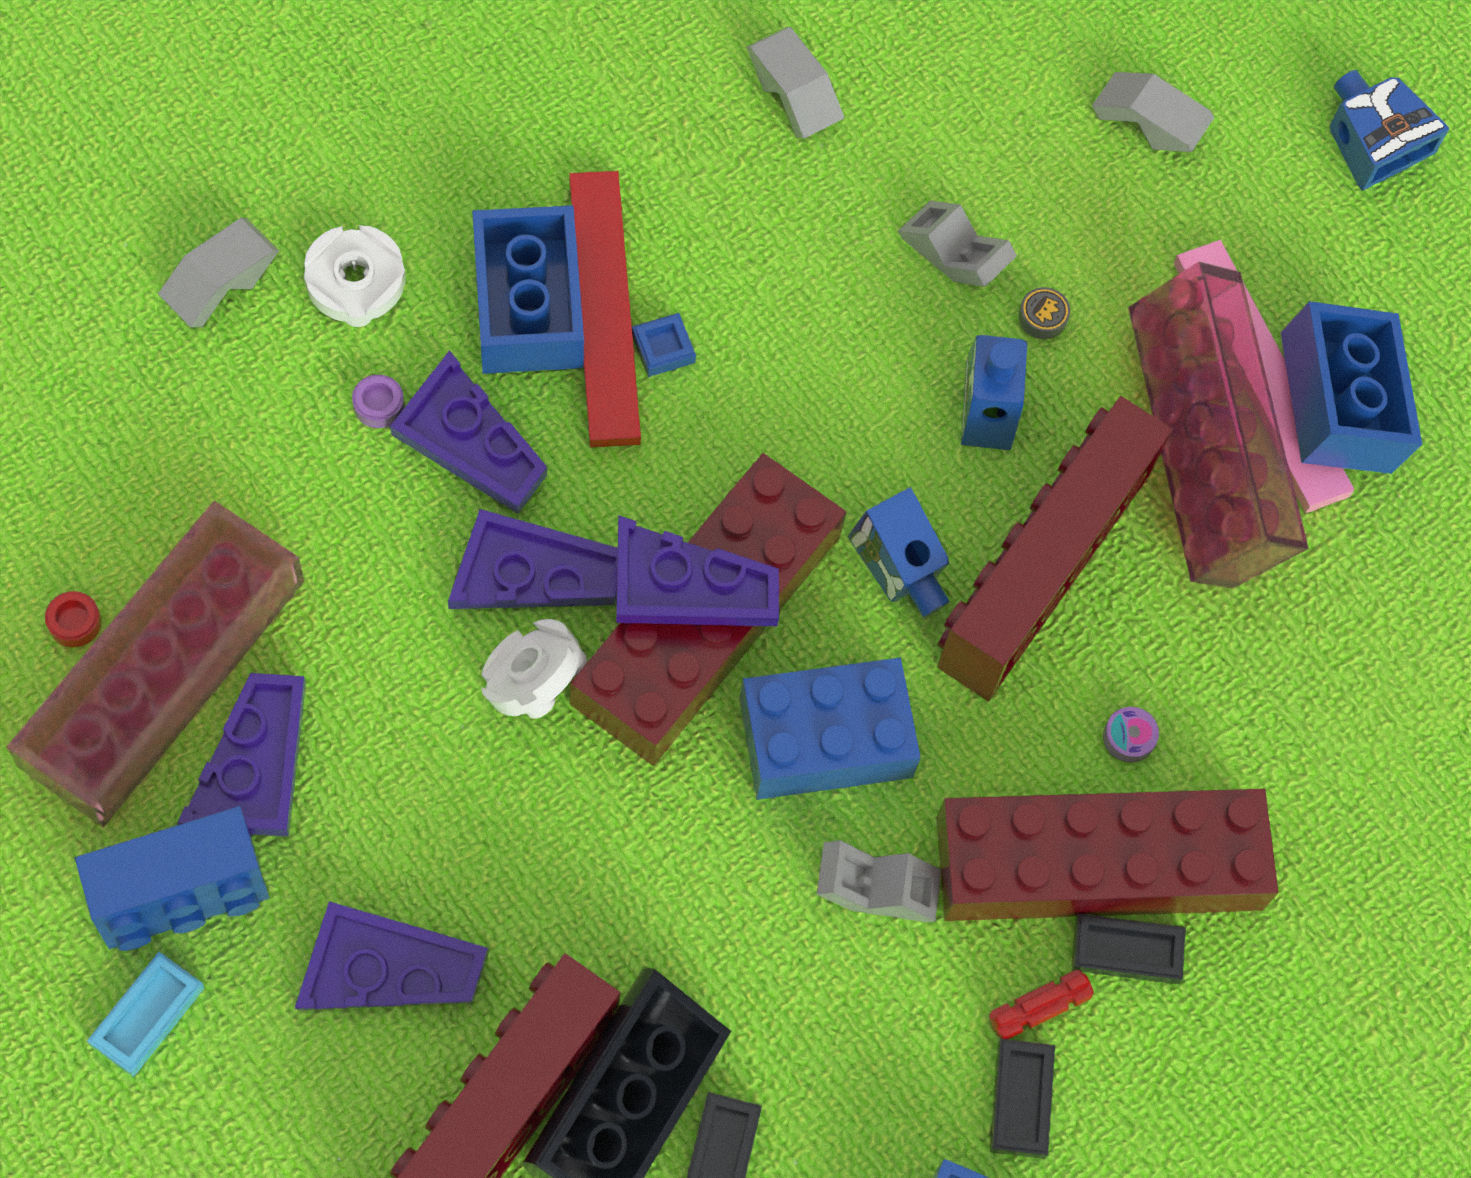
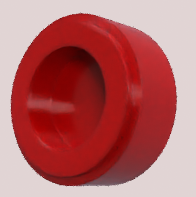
[45,591,102,647]

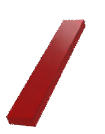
[569,171,641,448]

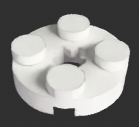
[304,225,406,327]
[481,619,587,719]

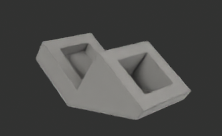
[747,27,844,139]
[1092,72,1214,152]
[898,201,1017,287]
[158,218,279,327]
[817,840,941,922]

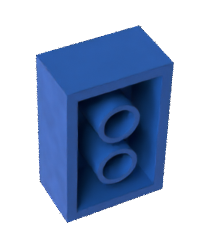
[472,205,584,374]
[1281,301,1422,474]
[739,658,921,800]
[74,806,270,951]

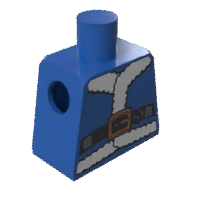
[1330,70,1449,191]
[961,335,1027,450]
[847,487,950,618]

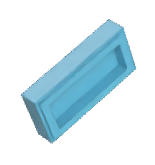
[87,952,205,1077]

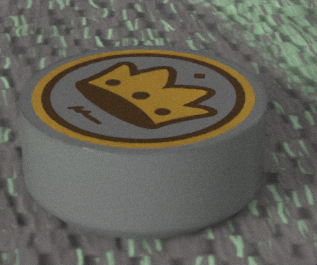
[1018,287,1070,339]

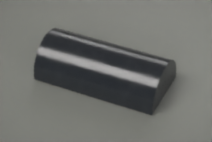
[522,968,731,1178]

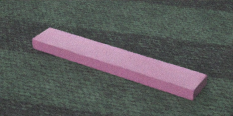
[1174,240,1354,514]

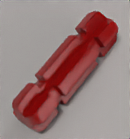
[989,970,1094,1040]

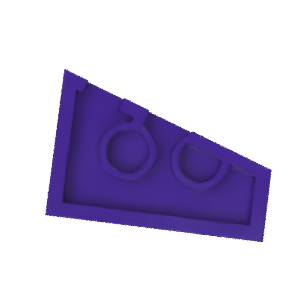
[390,350,547,514]
[616,515,779,626]
[177,673,306,837]

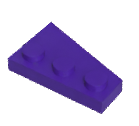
[448,509,618,609]
[294,901,489,1010]

